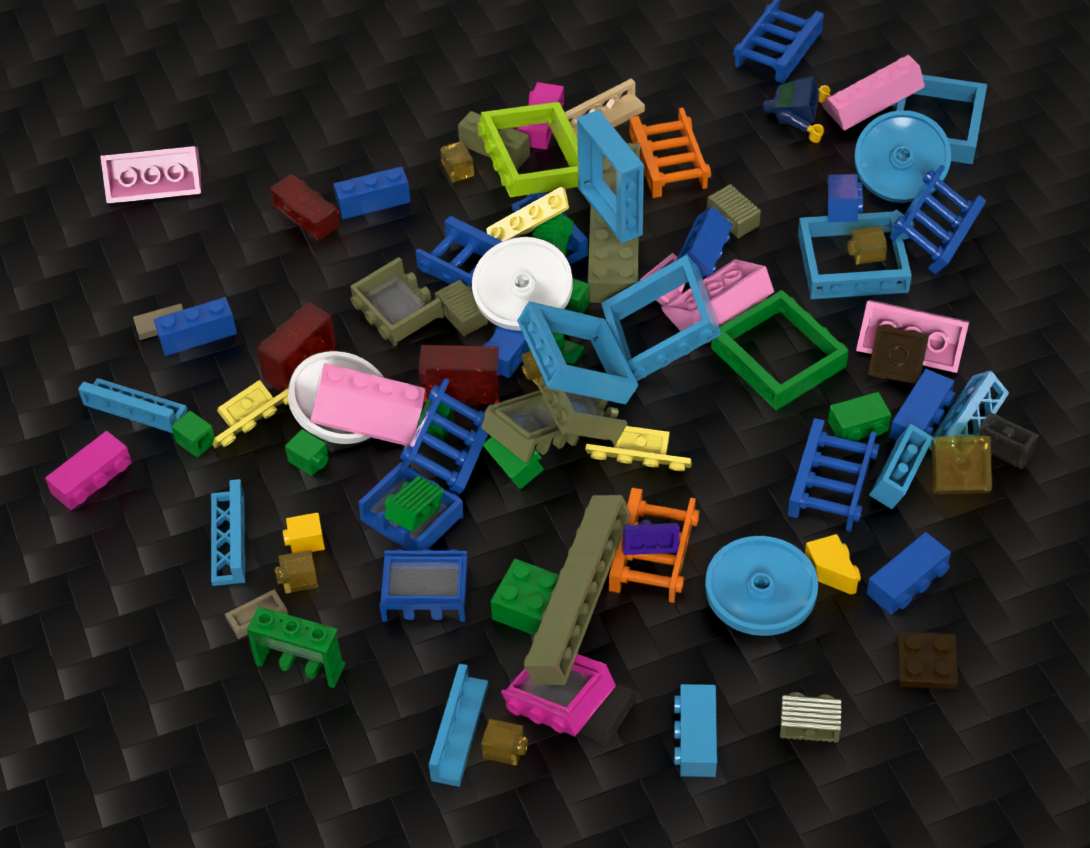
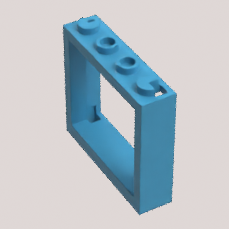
[891,75,987,164]
[577,110,644,244]
[798,211,912,299]
[601,255,722,381]
[517,301,638,404]

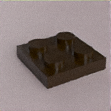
[868,325,929,385]
[897,632,958,689]

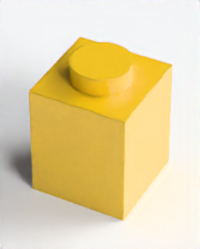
[283,513,325,555]

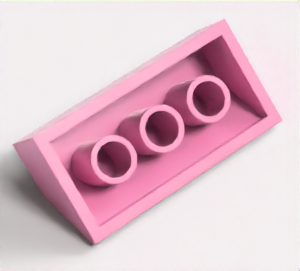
[822,55,925,130]
[101,147,201,203]
[662,259,774,331]
[856,300,970,373]
[310,363,425,446]

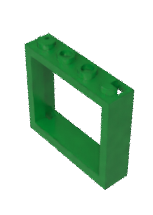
[711,290,849,411]

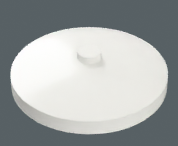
[472,237,573,331]
[288,351,384,444]

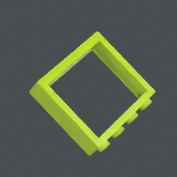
[477,102,589,197]

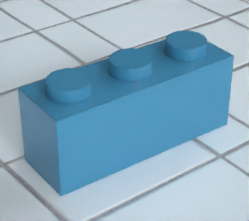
[869,424,933,509]
[674,684,717,777]

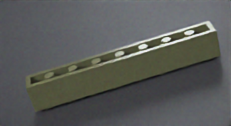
[524,495,631,685]

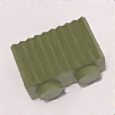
[707,184,761,238]
[435,279,488,336]
[780,692,841,743]

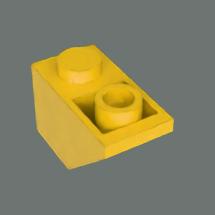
[805,534,860,594]

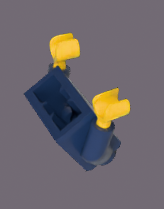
[763,76,831,143]

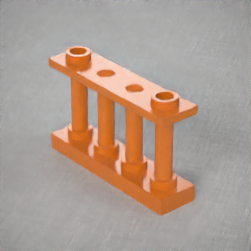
[629,108,711,198]
[609,488,700,603]

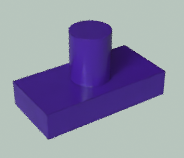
[622,520,680,555]

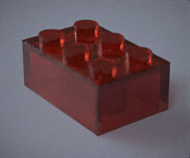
[257,302,337,392]
[419,345,501,404]

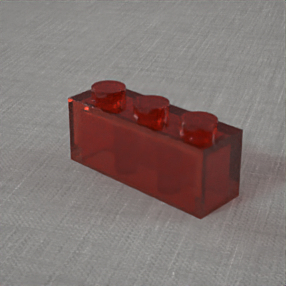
[270,174,340,241]

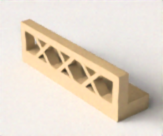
[565,79,645,136]

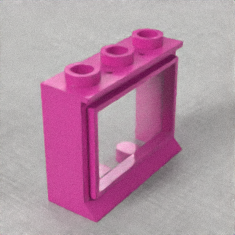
[501,654,616,736]

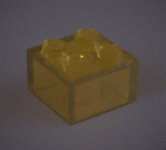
[932,436,992,494]

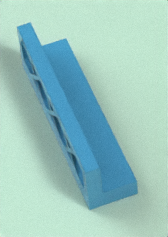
[928,370,1009,464]
[78,378,188,433]
[211,479,245,586]
[429,664,489,787]

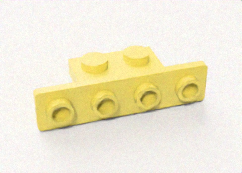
[487,187,569,241]
[212,380,289,448]
[585,426,692,471]

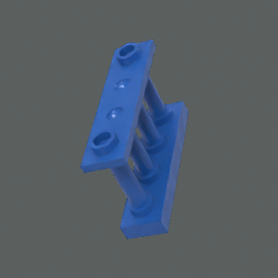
[733,0,824,83]
[890,165,986,274]
[416,216,503,288]
[399,378,492,496]
[788,418,880,531]

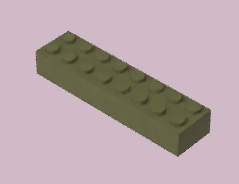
[588,143,640,303]

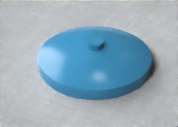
[855,110,951,203]
[705,536,818,636]

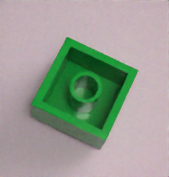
[491,559,560,635]

